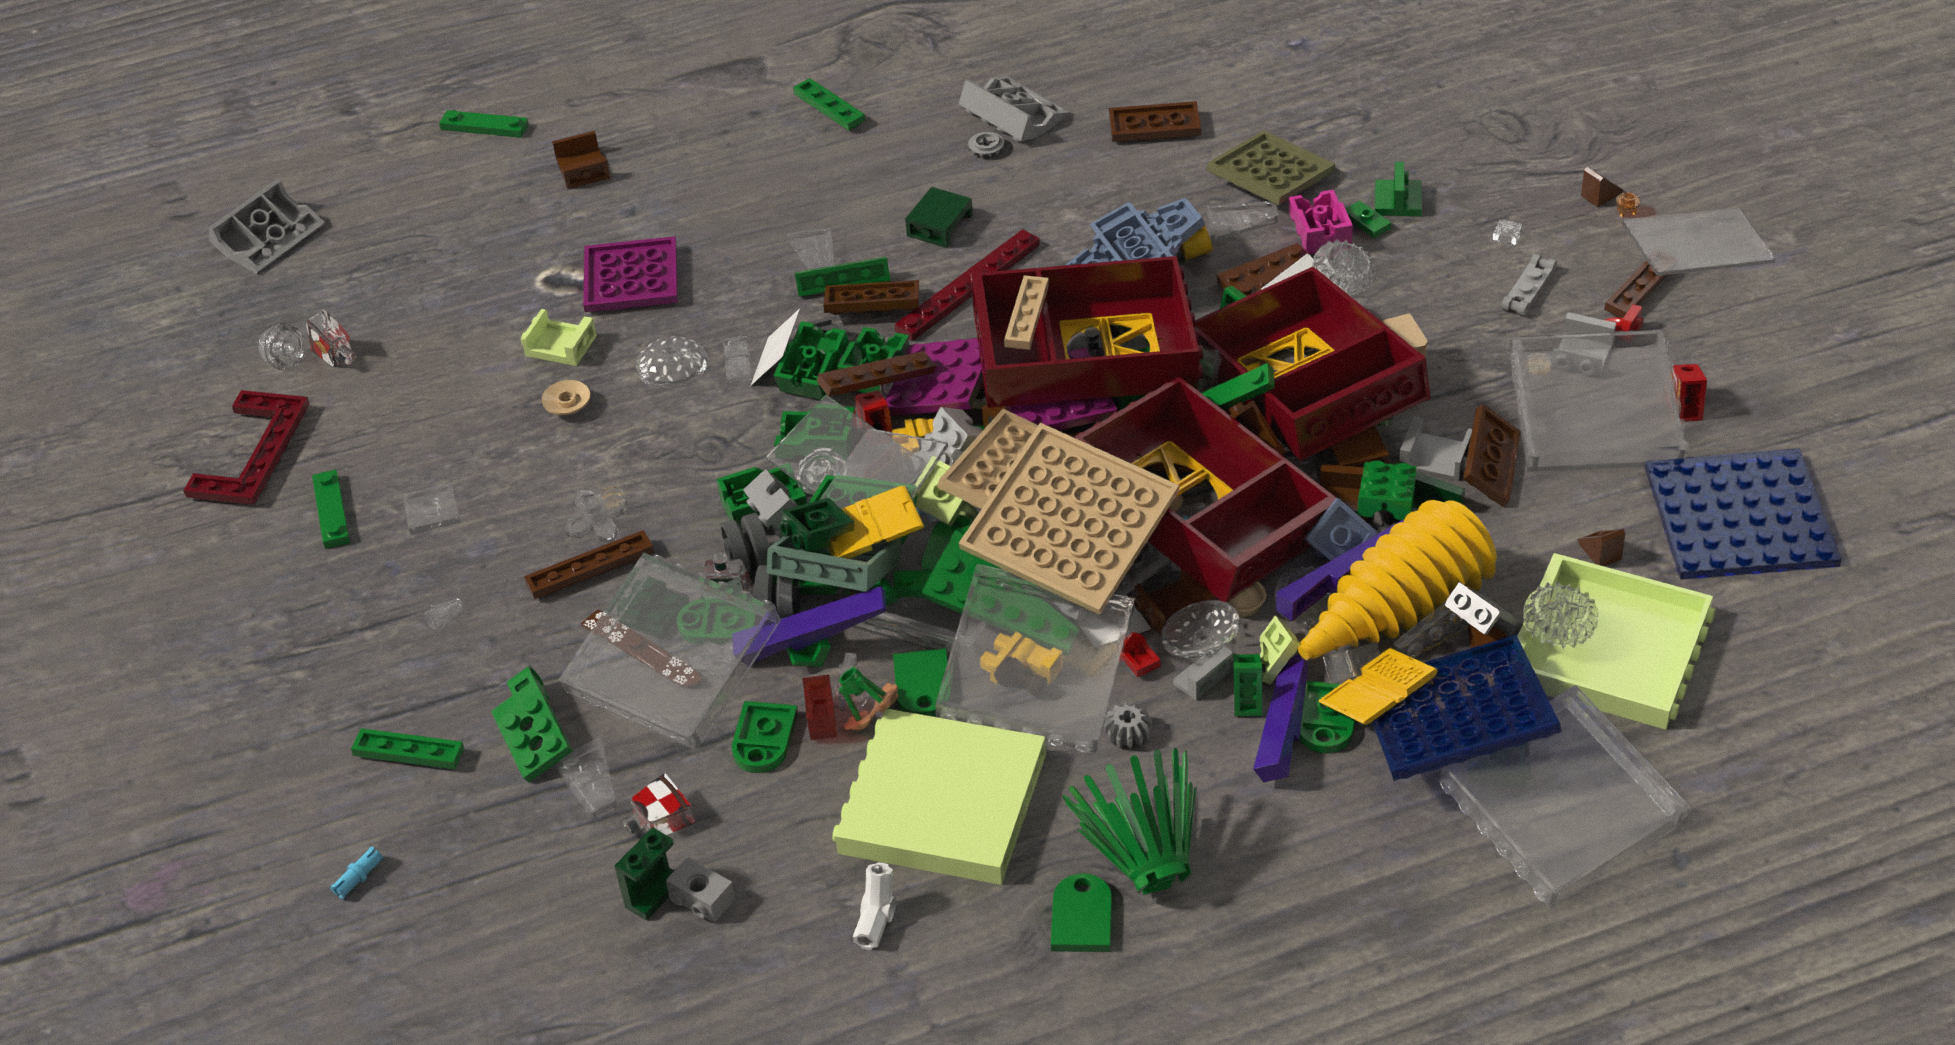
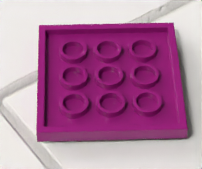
[583,236,678,312]
[885,338,983,416]
[1006,347,1117,430]

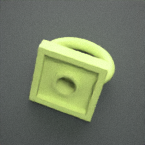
[915,457,978,527]

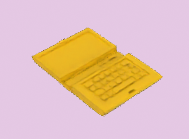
[828,486,924,559]
[1319,648,1437,725]

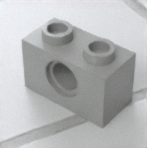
[666,857,736,923]

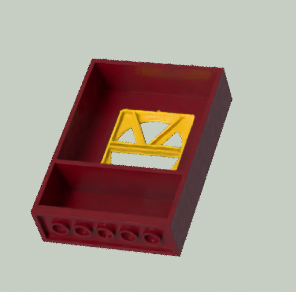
[972,256,1203,408]
[1194,266,1431,460]
[1074,377,1336,604]

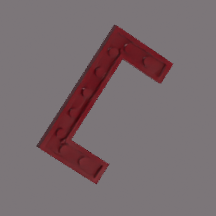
[183,390,310,505]

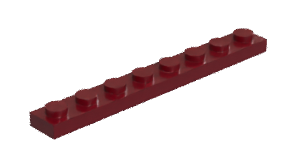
[894,229,1040,341]

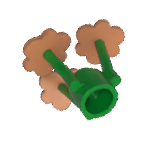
[838,667,898,731]

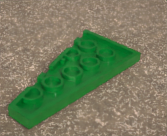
[921,529,1079,657]

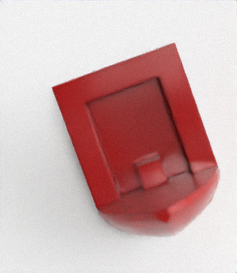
[1605,304,1644,341]
[1122,632,1161,678]

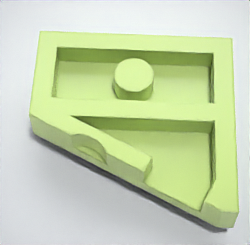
[1260,616,1300,685]

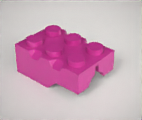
[1288,190,1353,254]

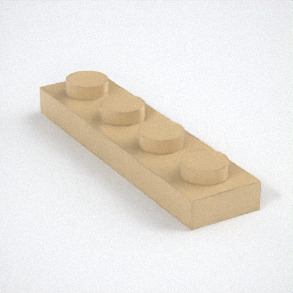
[1004,275,1049,350]

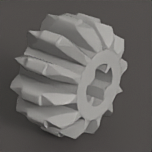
[1104,702,1152,749]

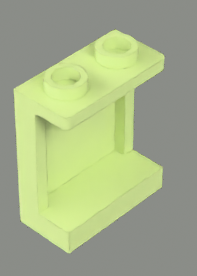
[521,309,597,366]

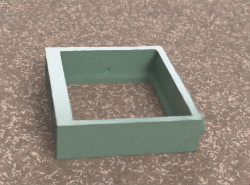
[767,536,902,592]

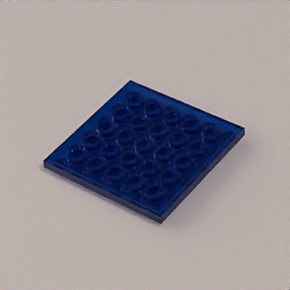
[1645,448,1842,580]
[1371,635,1562,781]

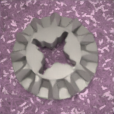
[968,132,1004,158]

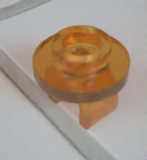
[1616,192,1640,217]

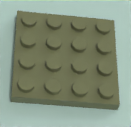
[1207,130,1335,205]

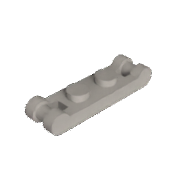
[1501,253,1557,316]

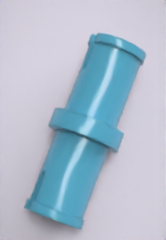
[330,846,384,899]

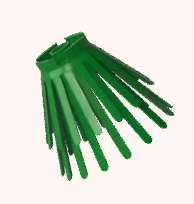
[1062,748,1197,895]

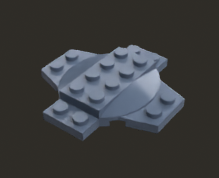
[1066,198,1205,265]

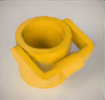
[1179,225,1213,261]

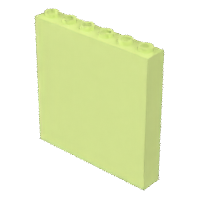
[1503,553,1716,730]
[832,709,1046,885]

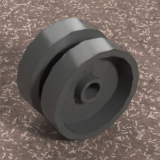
[720,512,769,574]
[755,565,801,623]

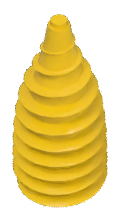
[1298,500,1497,660]

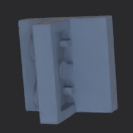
[1303,498,1378,562]

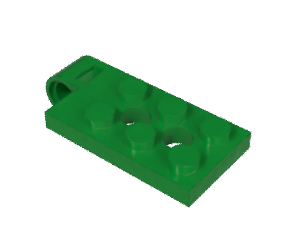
[491,666,573,783]

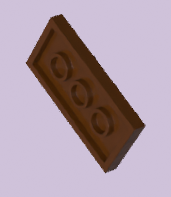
[1109,101,1201,142]
[1217,243,1307,296]
[823,280,920,315]
[1463,404,1521,507]

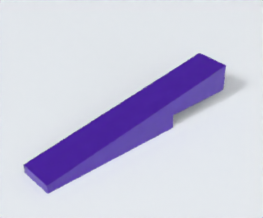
[1276,520,1404,621]
[733,586,887,666]
[1253,654,1309,783]

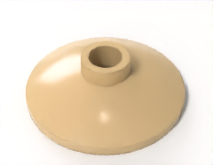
[542,380,590,415]

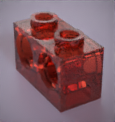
[802,674,838,741]

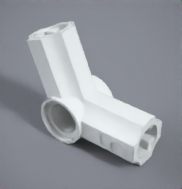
[853,862,896,950]

